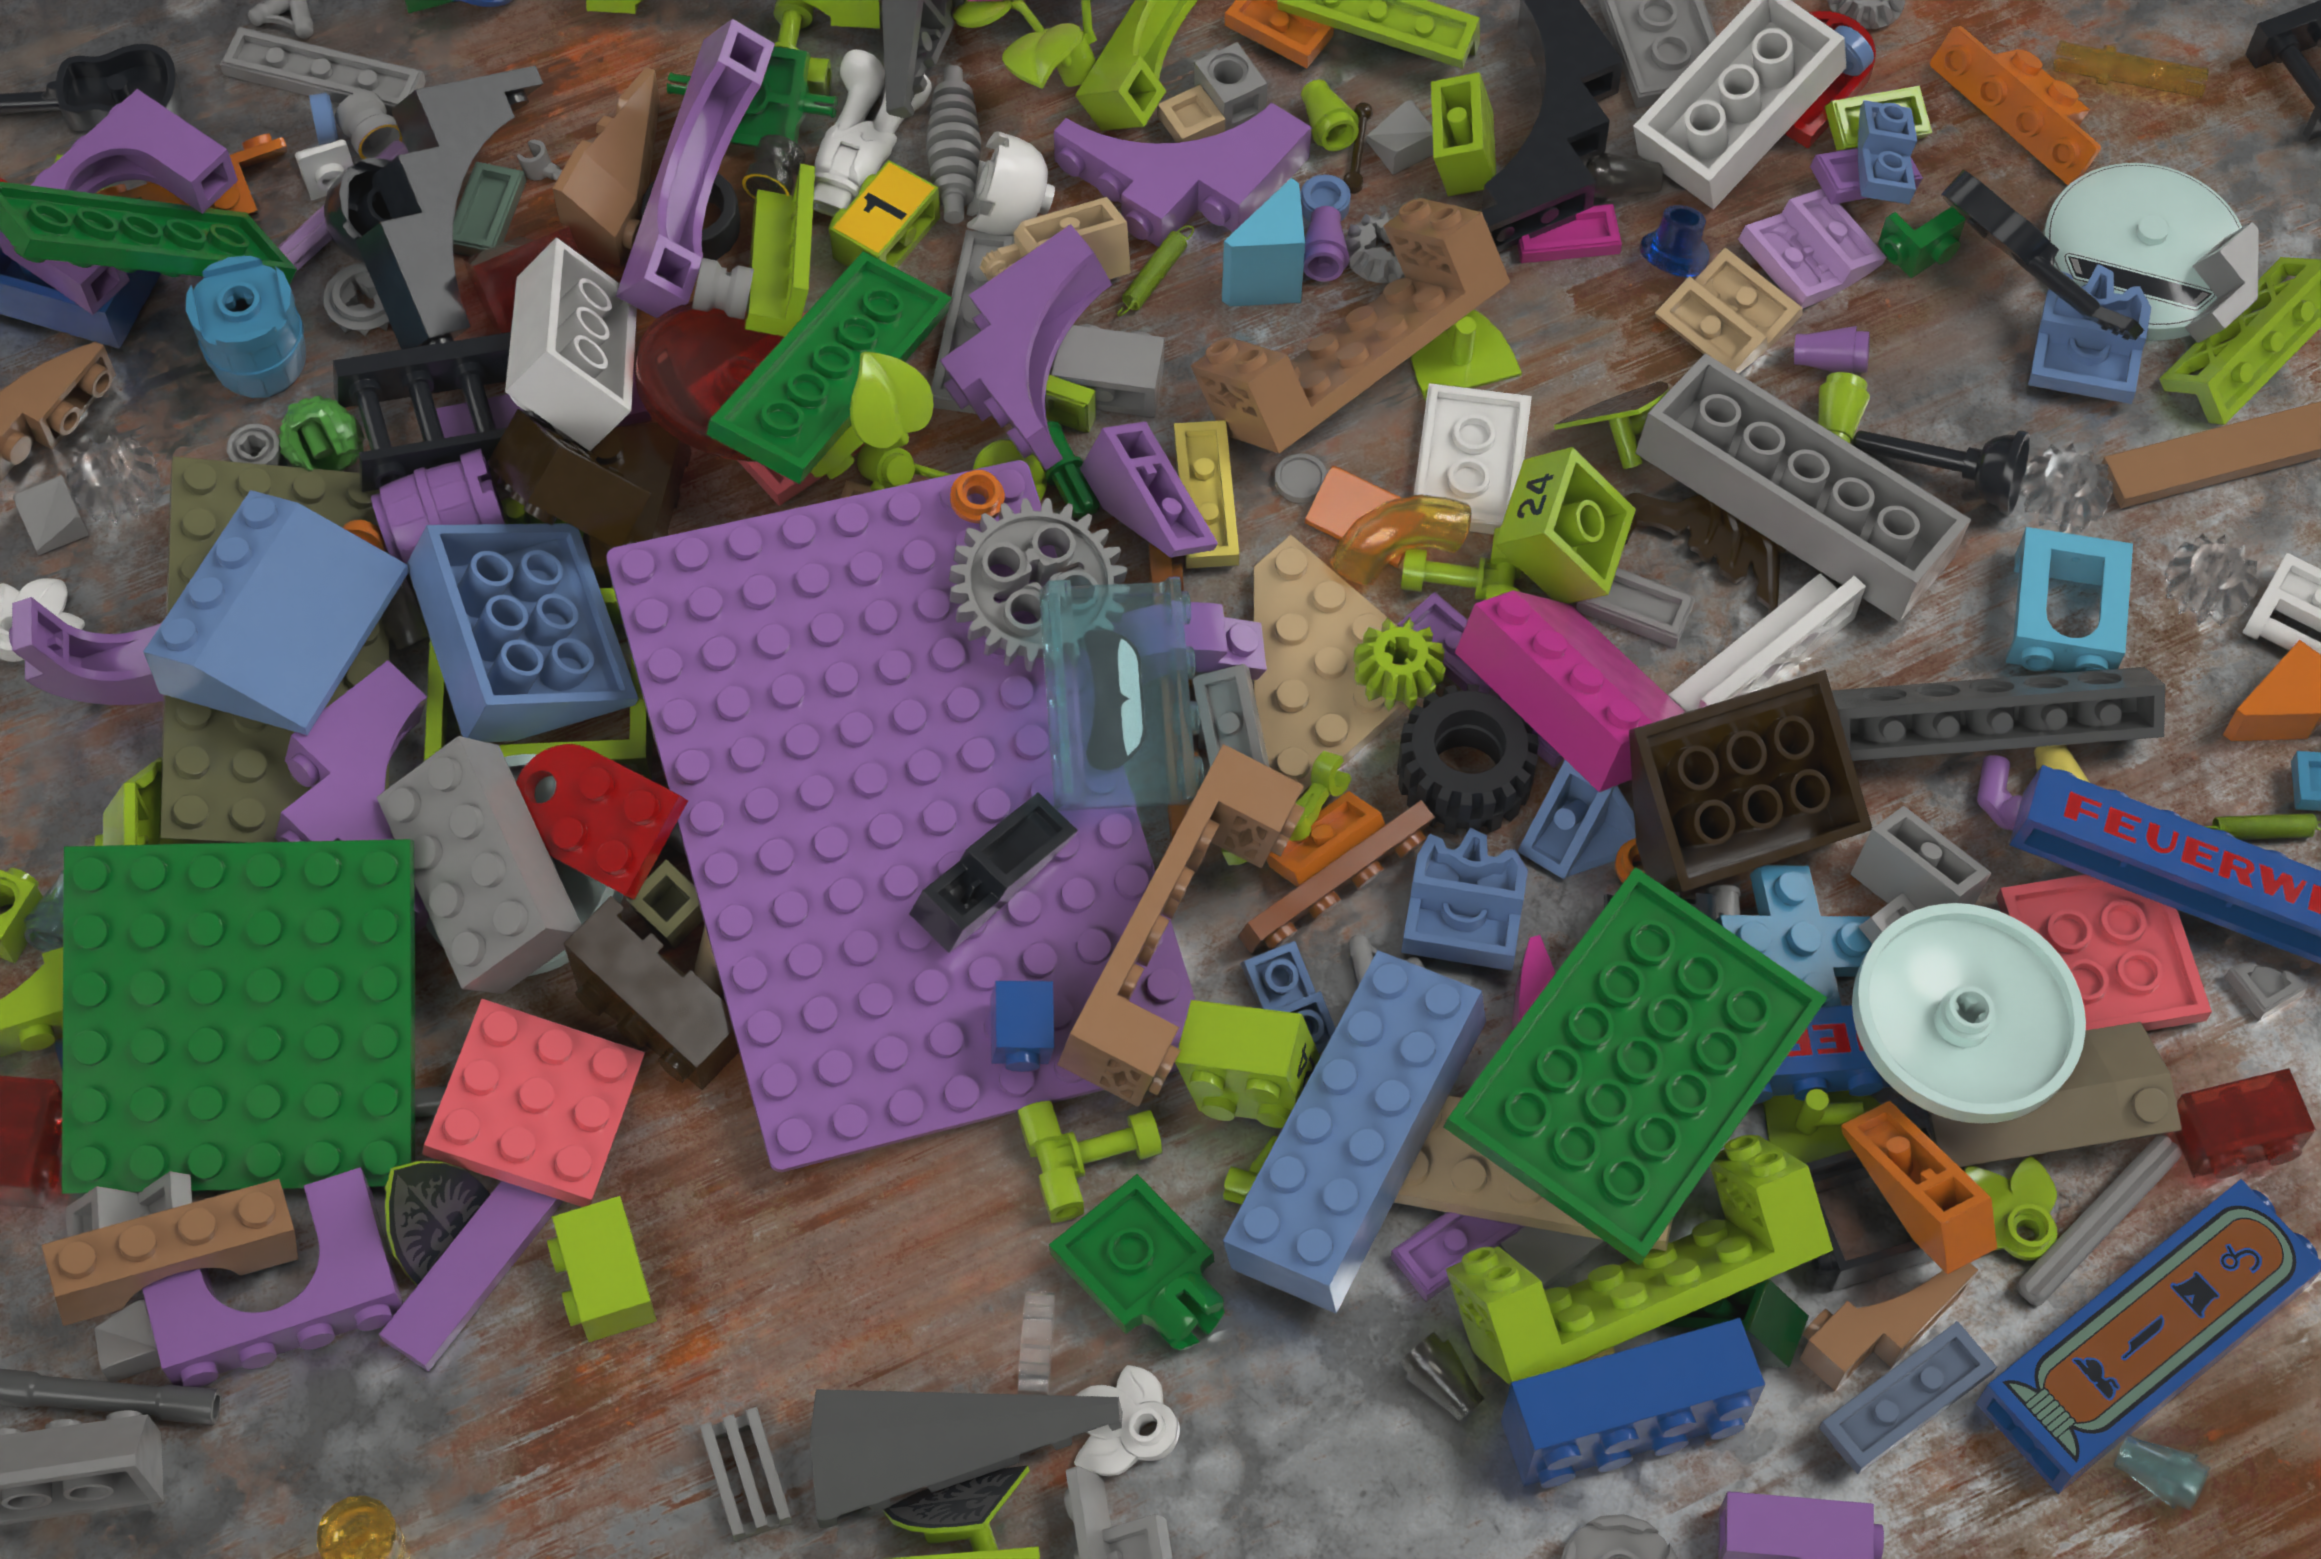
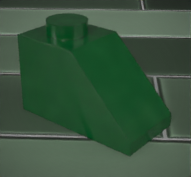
[1660,1279,1809,1368]

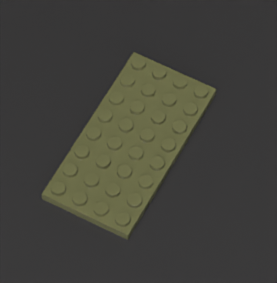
[159,456,389,844]

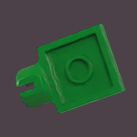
[1049,1174,1225,1350]

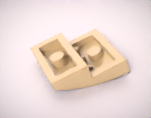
[1655,247,1803,373]

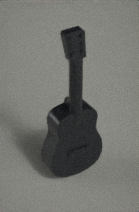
[0,44,182,131]
[1941,170,2144,340]

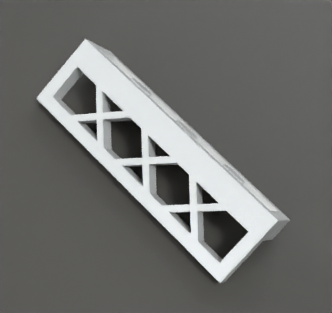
[1668,573,1866,712]

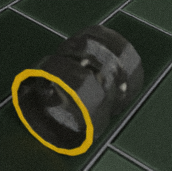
[742,134,806,199]

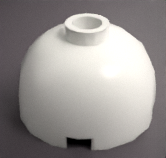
[967,131,1055,236]

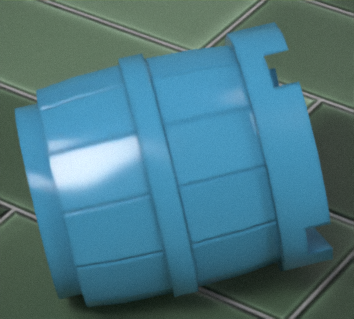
[186,256,306,398]

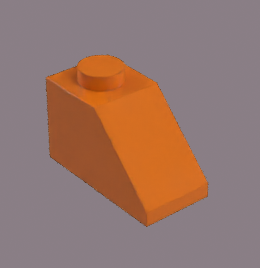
[2223,640,2321,741]

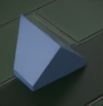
[1517,760,1636,879]

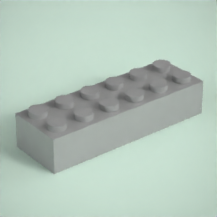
[1635,353,1971,622]

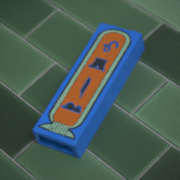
[1976,1179,2321,1494]

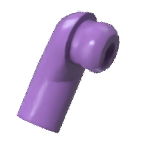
[1977,755,2022,830]

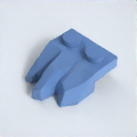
[2028,264,2151,404]
[1401,827,1528,971]

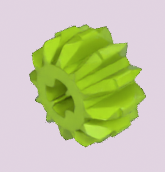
[1353,617,1446,712]

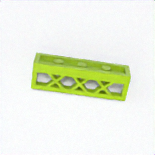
[1277,0,1480,69]
[745,163,815,337]
[2159,257,2321,425]

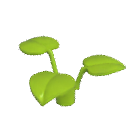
[953,0,1097,89]
[850,352,1047,502]

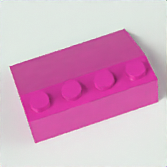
[1455,590,1685,792]

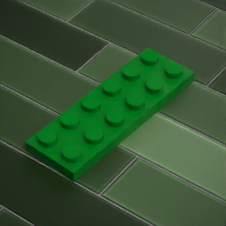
[0,182,297,285]
[706,251,952,484]

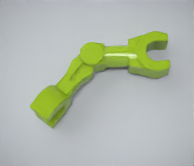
[1221,751,1352,865]

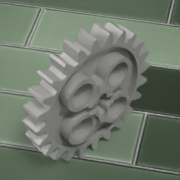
[949,498,1128,672]

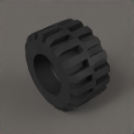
[1397,684,1539,835]

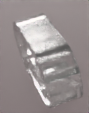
[1018,1290,1056,1395]

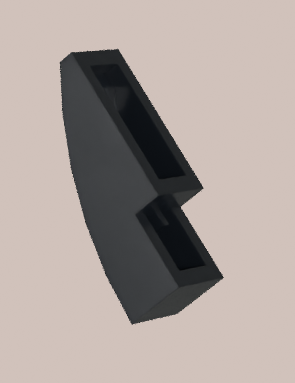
[909,792,1078,953]

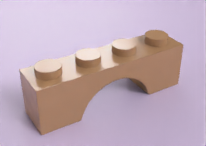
[41,1179,299,1326]

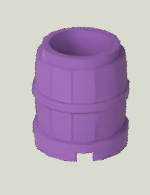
[371,449,505,575]

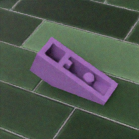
[1080,421,1218,557]

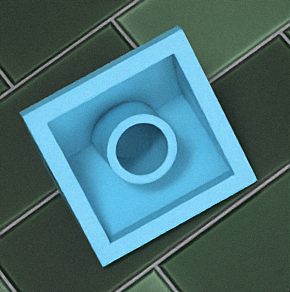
[1222,178,1305,307]

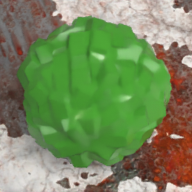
[278,395,365,471]

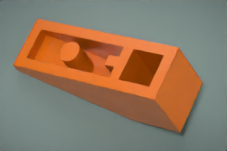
[1841,1100,1997,1275]

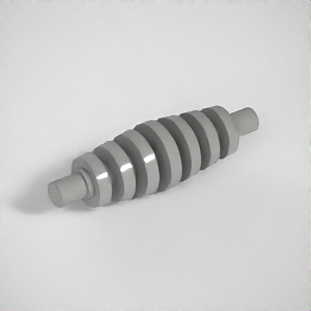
[926,65,981,224]

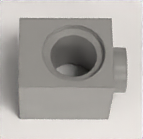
[1194,42,1268,131]

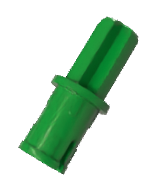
[1045,421,1099,520]

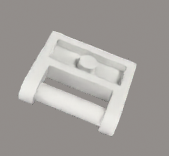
[2242,553,2321,655]

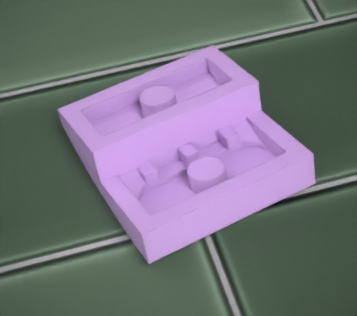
[1738,188,1887,309]

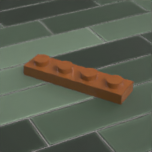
[1238,800,1435,954]

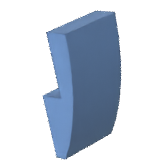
[1858,100,1917,204]
[1240,941,1336,1053]

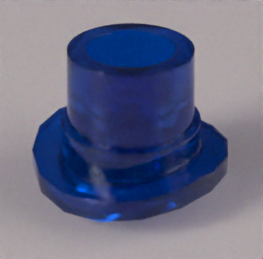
[1639,205,1710,278]

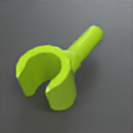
[1222,1136,1278,1205]

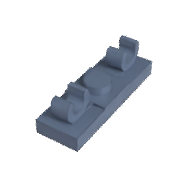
[1819,1321,1997,1475]

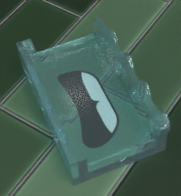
[1039,577,1204,811]

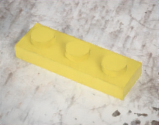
[1174,420,1239,569]

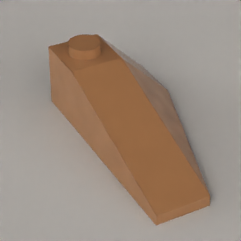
[552,67,660,267]

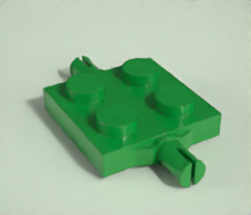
[667,46,838,153]

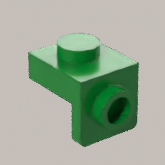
[1878,206,1966,279]

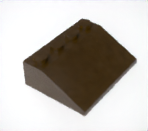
[1629,670,1873,893]

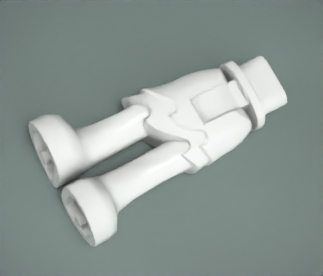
[813,49,932,217]

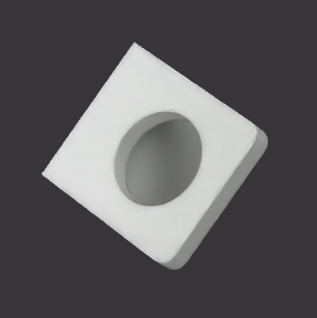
[295,139,353,201]

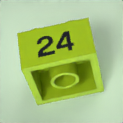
[1495,447,1636,604]
[1175,1000,1320,1128]

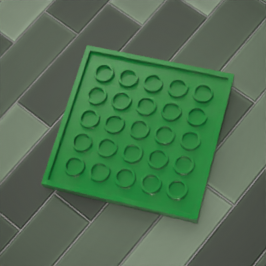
[62,839,415,1194]

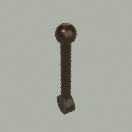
[1343,102,1373,194]

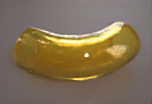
[1329,494,1472,585]

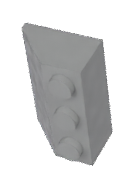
[0,1410,164,1525]

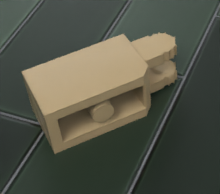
[979,197,1131,281]

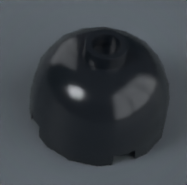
[324,157,392,262]

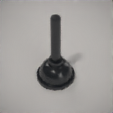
[1853,430,2030,515]

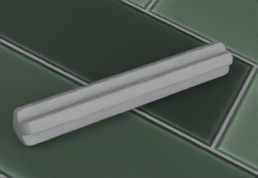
[2016,1135,2182,1306]

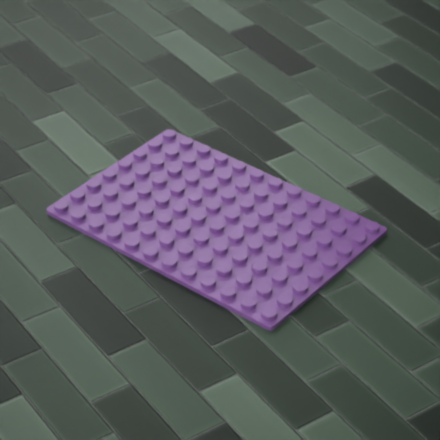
[607,460,1196,1172]

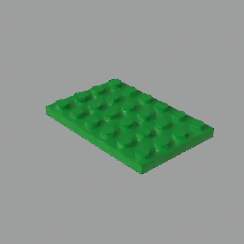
[1443,867,1827,1266]

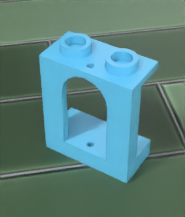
[2005,527,2133,673]

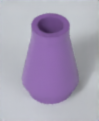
[1303,206,1349,282]
[1794,326,1870,374]

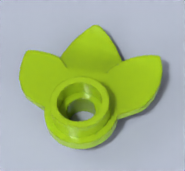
[1964,1156,2057,1261]

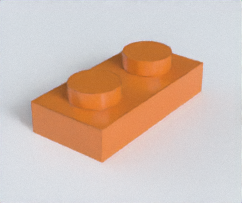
[1224,0,1334,69]
[1266,791,1385,887]

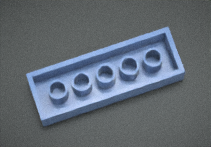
[1223,950,1486,1314]

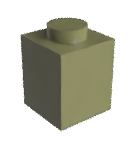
[626,859,703,949]

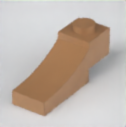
[1800,1263,1978,1391]

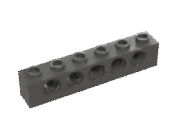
[1832,667,2166,761]

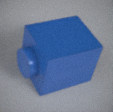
[990,981,1054,1072]

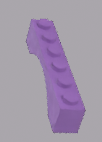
[616,19,775,320]

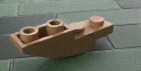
[0,341,116,482]

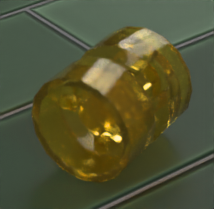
[317,1496,411,1559]

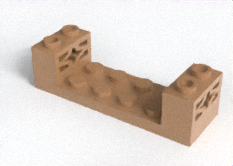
[1190,198,1510,454]
[1057,744,1305,1107]

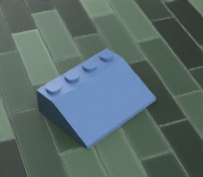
[143,490,409,735]
[407,524,638,742]

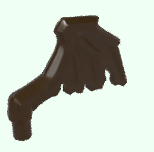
[1624,493,1786,613]

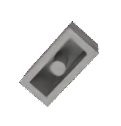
[1052,324,1165,418]
[1850,806,1991,910]

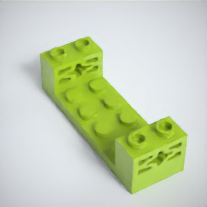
[1446,1135,1833,1385]

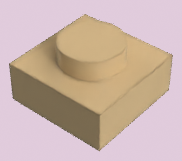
[1157,84,1226,143]

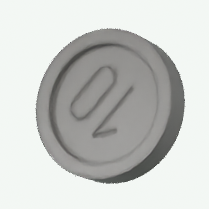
[1275,453,1327,503]

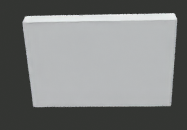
[1413,383,1532,535]

